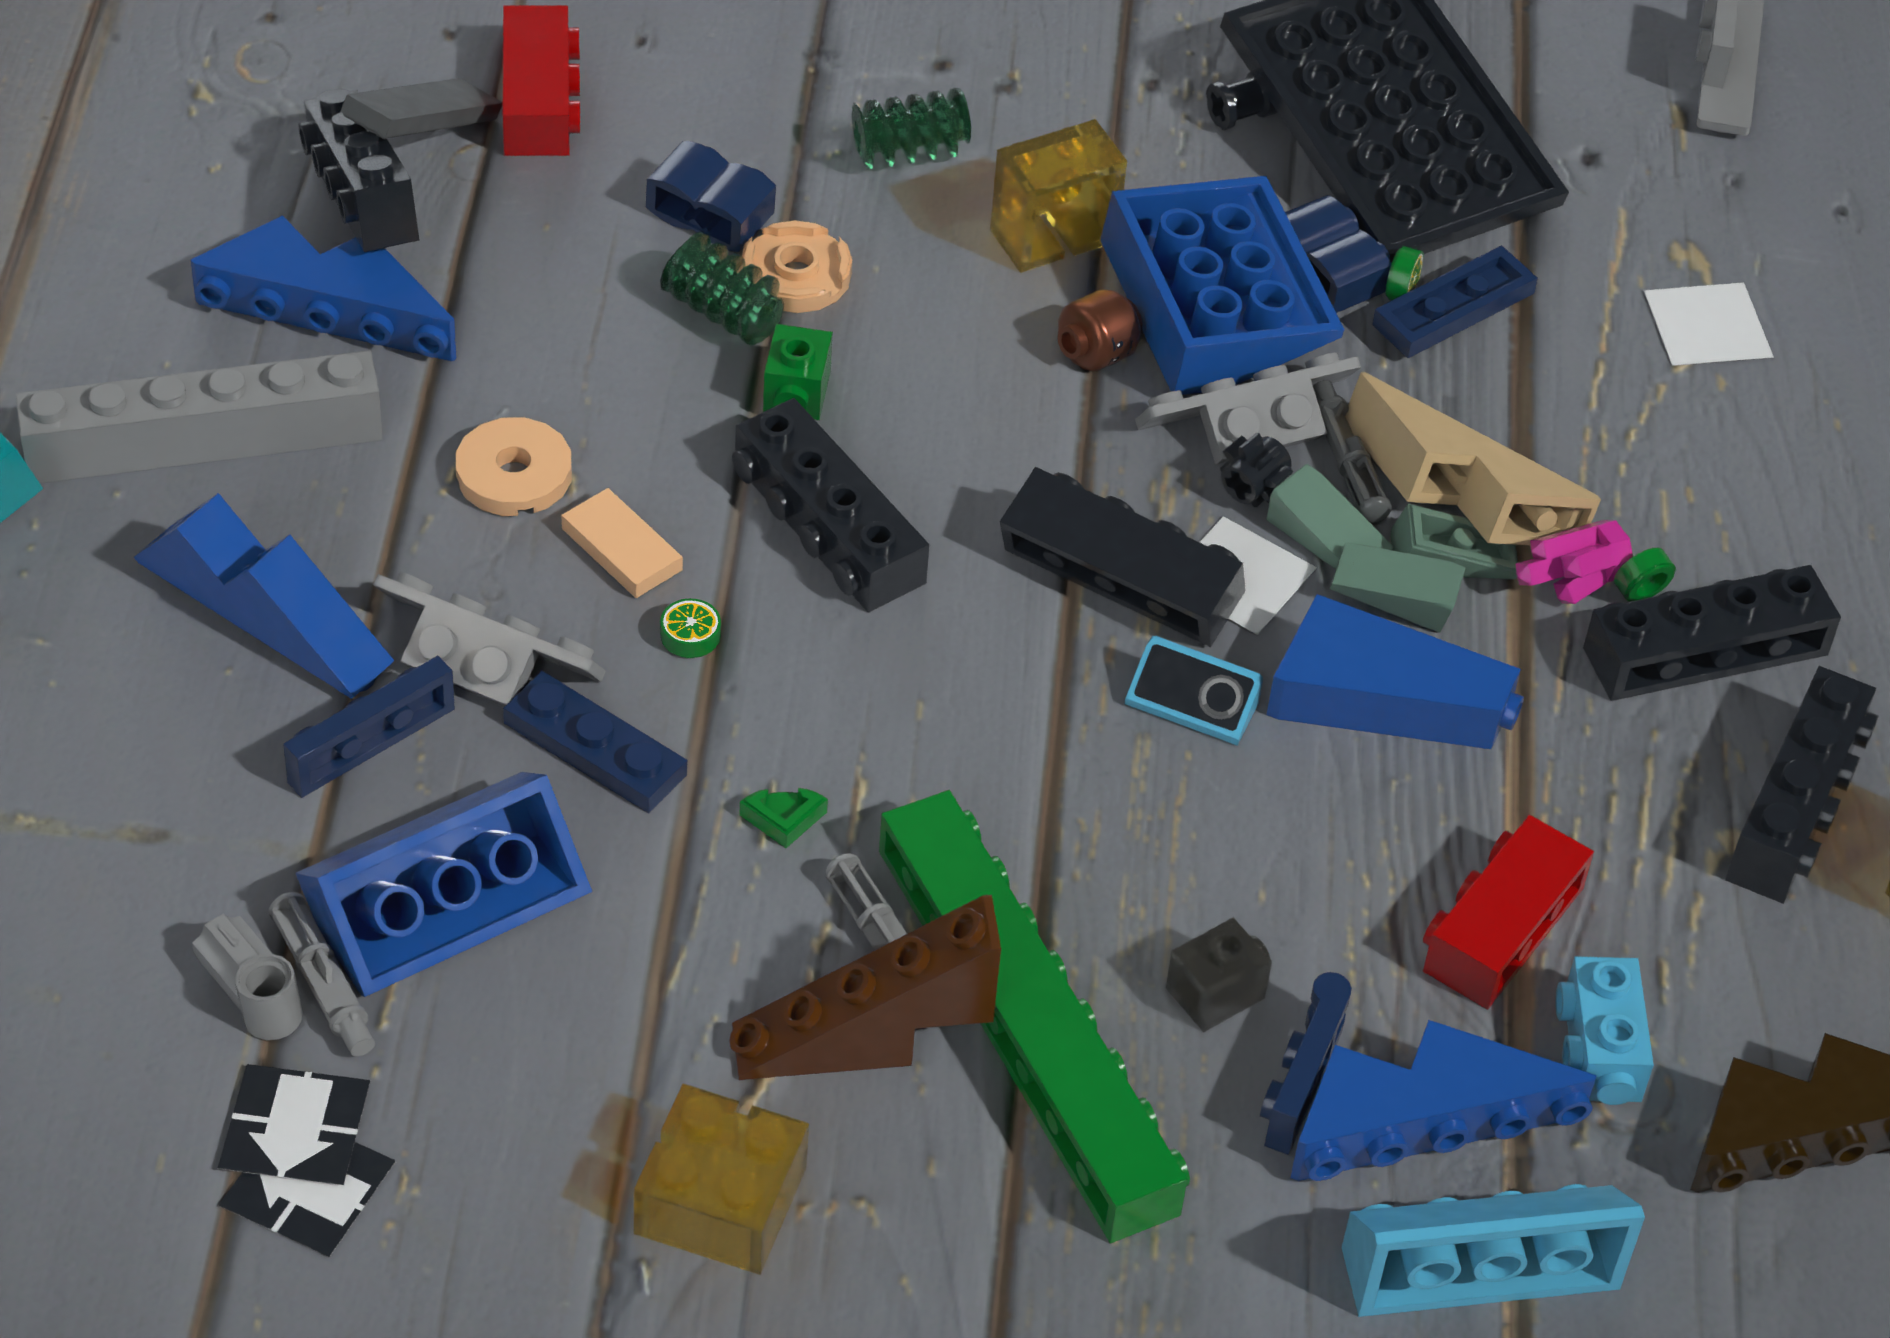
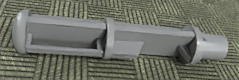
[825,853,907,949]
[269,892,375,1057]

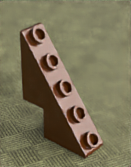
[729,895,1001,1080]

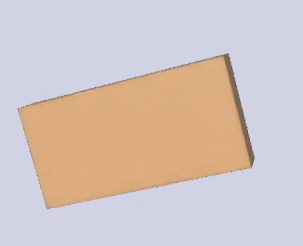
[561,488,683,598]

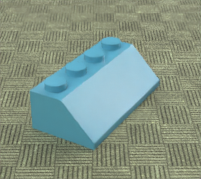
[1341,1184,1645,1317]

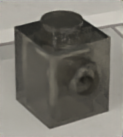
[1165,917,1272,1032]

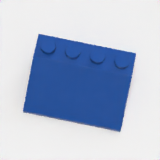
[1100,176,1344,395]

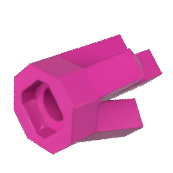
[1516,520,1633,604]

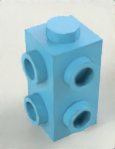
[1556,956,1654,1105]

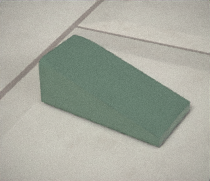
[1266,464,1394,569]
[1390,504,1518,579]
[1330,542,1466,633]

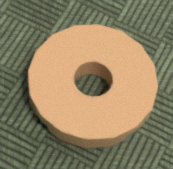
[740,220,852,313]
[456,417,572,516]

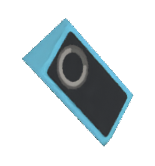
[1125,636,1263,746]

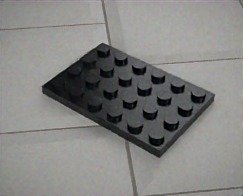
[1220,0,1569,265]

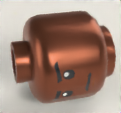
[1057,289,1142,371]

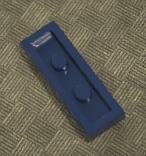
[1372,245,1538,358]
[283,655,455,798]
[503,671,687,814]

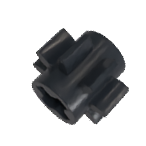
[1220,433,1293,507]

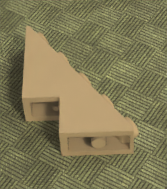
[1345,372,1601,546]

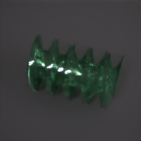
[851,88,971,170]
[660,232,784,345]

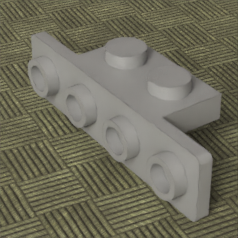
[1695,0,1764,136]
[1135,352,1361,465]
[373,572,606,706]

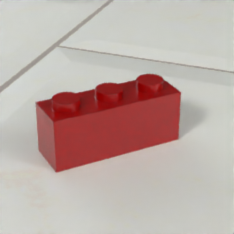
[502,5,580,156]
[1423,814,1594,1010]

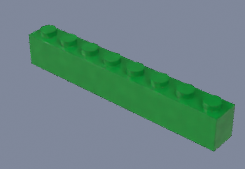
[879,789,1190,1244]

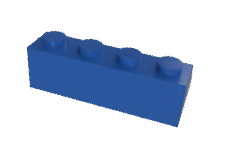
[295,772,593,997]

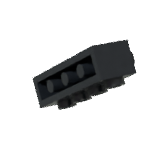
[298,89,420,252]
[732,398,930,613]
[1000,466,1246,647]
[1583,565,1841,701]
[1725,666,1879,904]

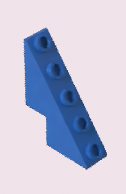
[191,215,456,361]
[134,493,394,699]
[1290,1020,1597,1181]

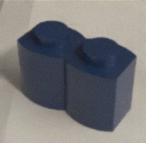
[646,141,776,252]
[1285,195,1391,313]

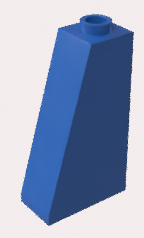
[1266,594,1524,749]

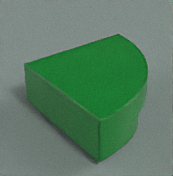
[739,788,828,848]

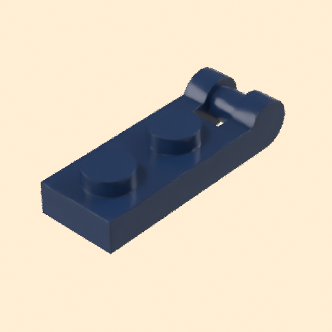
[1260,972,1352,1155]

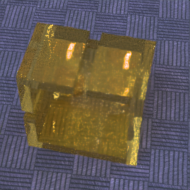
[990,119,1127,273]
[634,1083,809,1275]

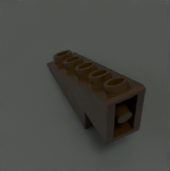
[1690,1033,1890,1193]

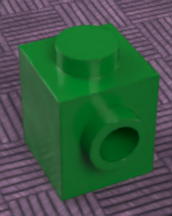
[763,324,833,421]

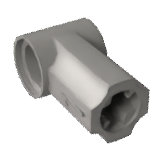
[192,914,302,1041]

